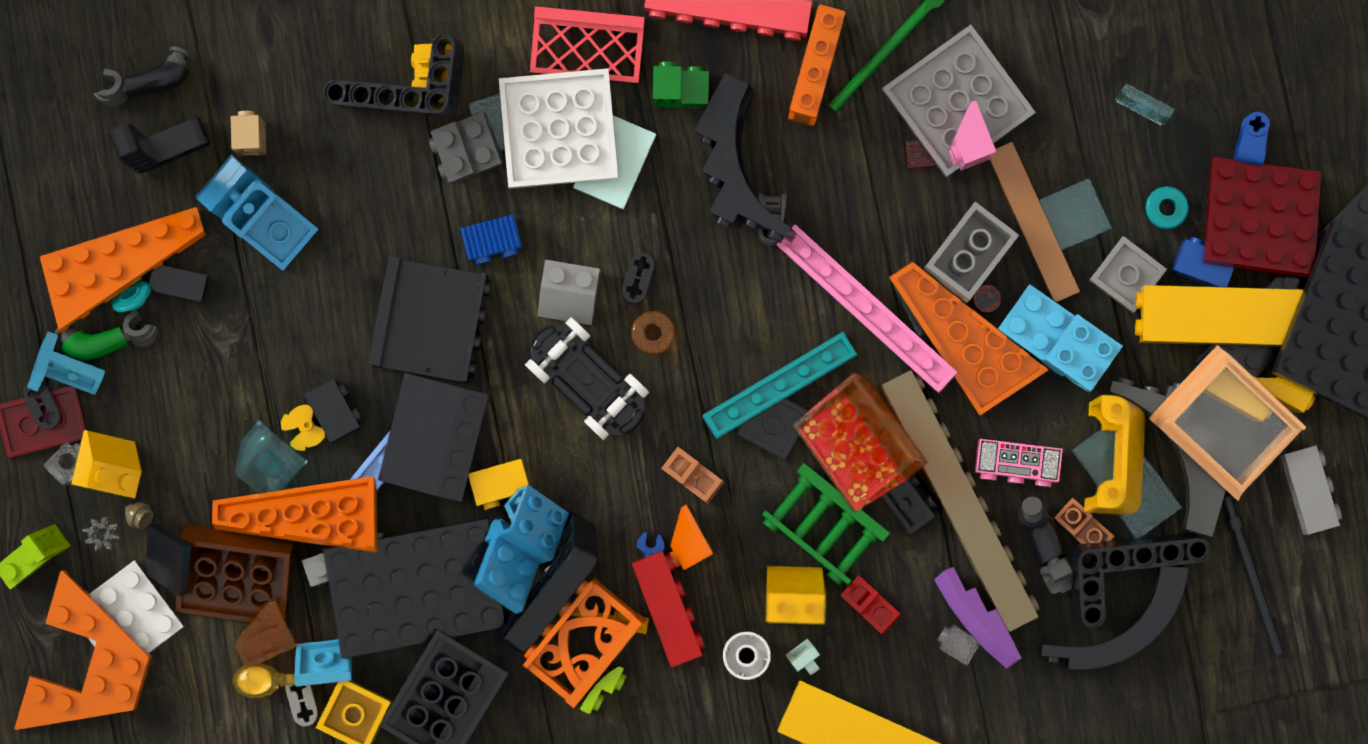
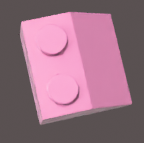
[949,100,996,171]

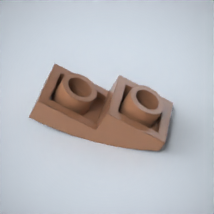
[1054,498,1115,554]

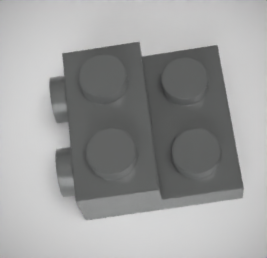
[429,112,505,183]

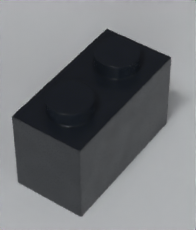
[304,379,363,444]

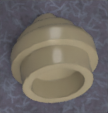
[125,502,154,530]

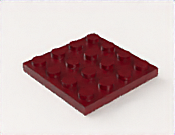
[1203,157,1321,278]

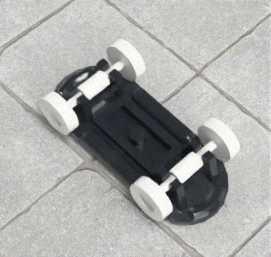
[525,317,649,440]

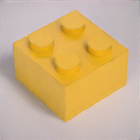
[316,680,393,744]

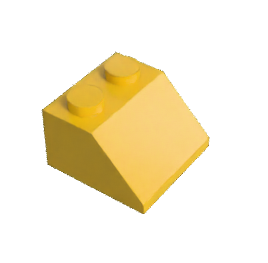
[71,430,141,498]

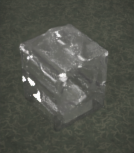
[43,442,80,486]

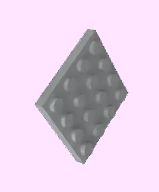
[882,25,1036,178]

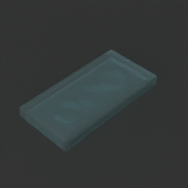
[1072,429,1182,538]

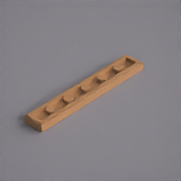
[989,142,1080,302]

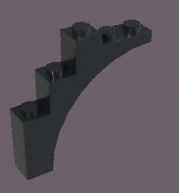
[694,73,797,243]

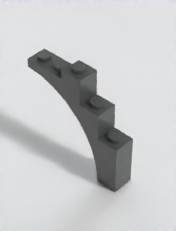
[1107,378,1231,537]

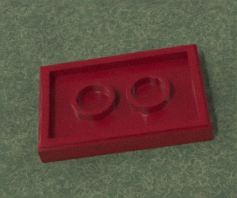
[0,386,88,459]

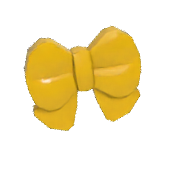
[281,405,326,451]

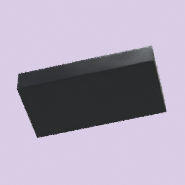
[149,265,209,303]

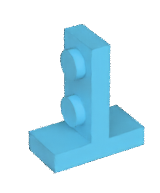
[27,332,105,395]

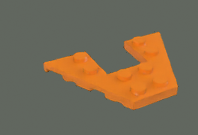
[14,570,152,730]

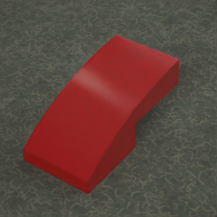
[840,575,901,635]

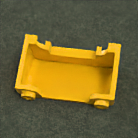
[1084,395,1145,515]

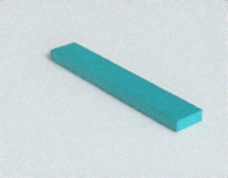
[702,332,858,440]

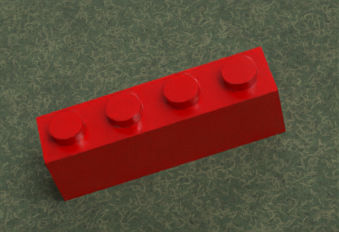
[631,550,705,667]

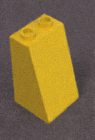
[766,566,825,624]

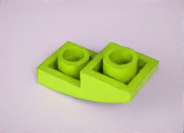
[580,666,626,714]

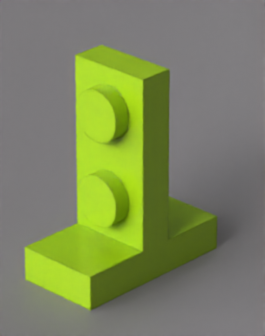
[0,524,71,590]

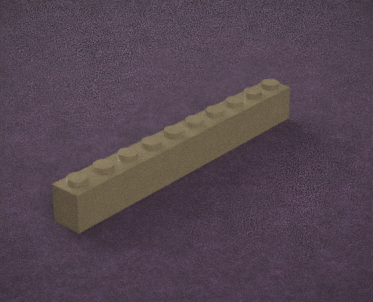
[880,370,1040,632]

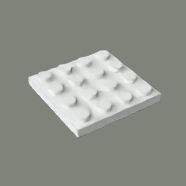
[499,69,618,189]

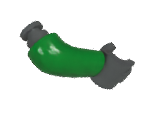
[54,310,159,361]

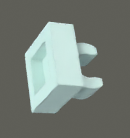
[786,639,820,675]

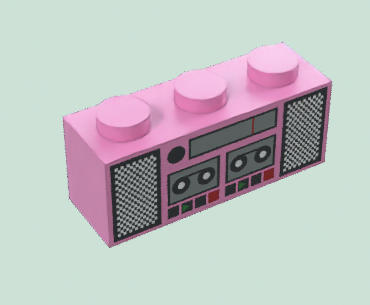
[974,439,1063,487]

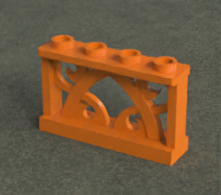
[788,5,845,127]
[523,578,647,708]

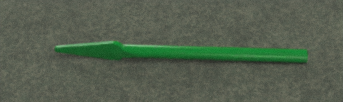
[828,0,945,113]

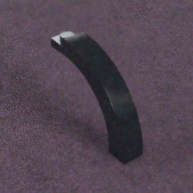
[1039,566,1188,670]

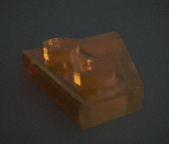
[234,597,297,669]

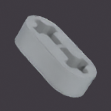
[286,675,319,726]

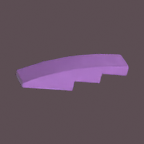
[934,567,1021,669]

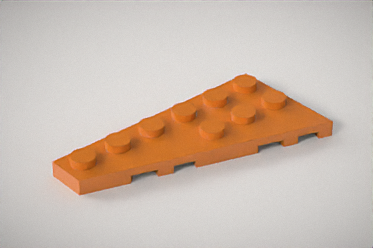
[889,262,1048,415]

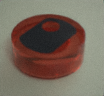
[973,285,1001,313]

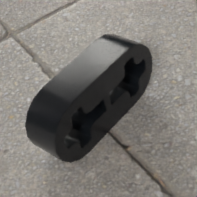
[622,252,655,304]
[23,381,62,430]

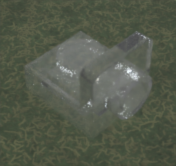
[937,625,980,666]

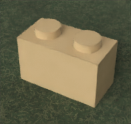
[231,111,266,156]

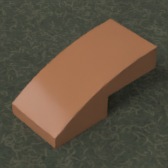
[661,447,724,504]

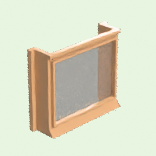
[1149,345,1306,501]

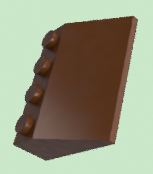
[175,524,296,627]

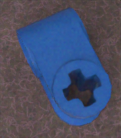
[1234,112,1270,166]

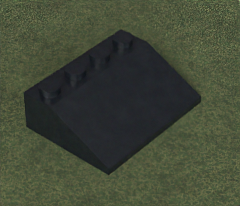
[378,373,489,502]
[379,630,510,744]

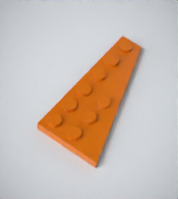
[40,207,206,334]
[212,476,377,552]

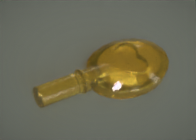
[232,663,296,698]

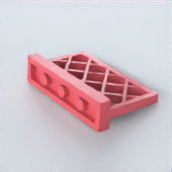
[530,6,645,83]

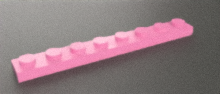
[776,225,957,393]

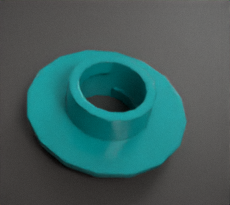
[1145,186,1189,230]
[111,281,151,312]

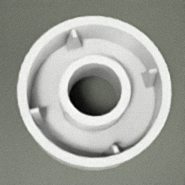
[723,632,770,679]

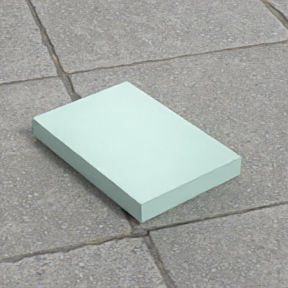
[573,116,656,210]

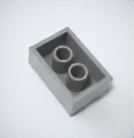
[923,202,1019,304]

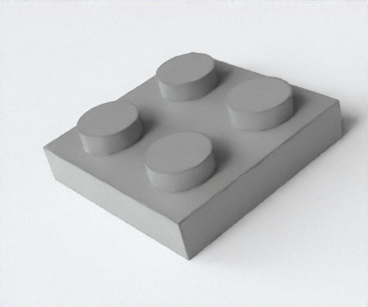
[1089,236,1167,314]

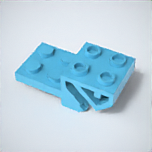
[998,284,1123,392]

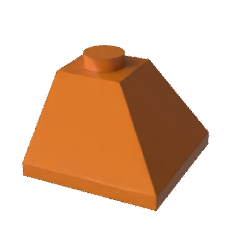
[668,505,713,570]

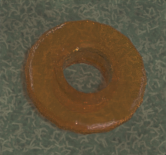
[631,311,675,354]

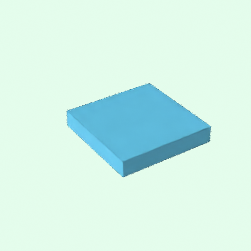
[294,639,352,686]

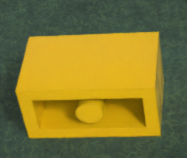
[468,459,530,510]

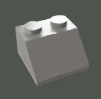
[537,260,601,326]

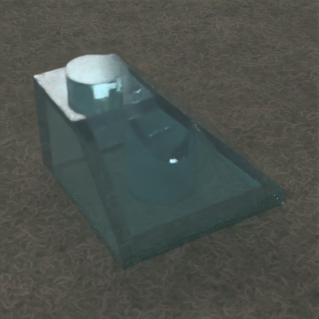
[235,420,308,493]

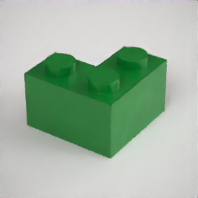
[653,61,709,108]

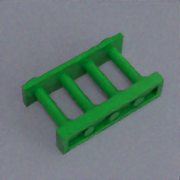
[762,463,890,586]

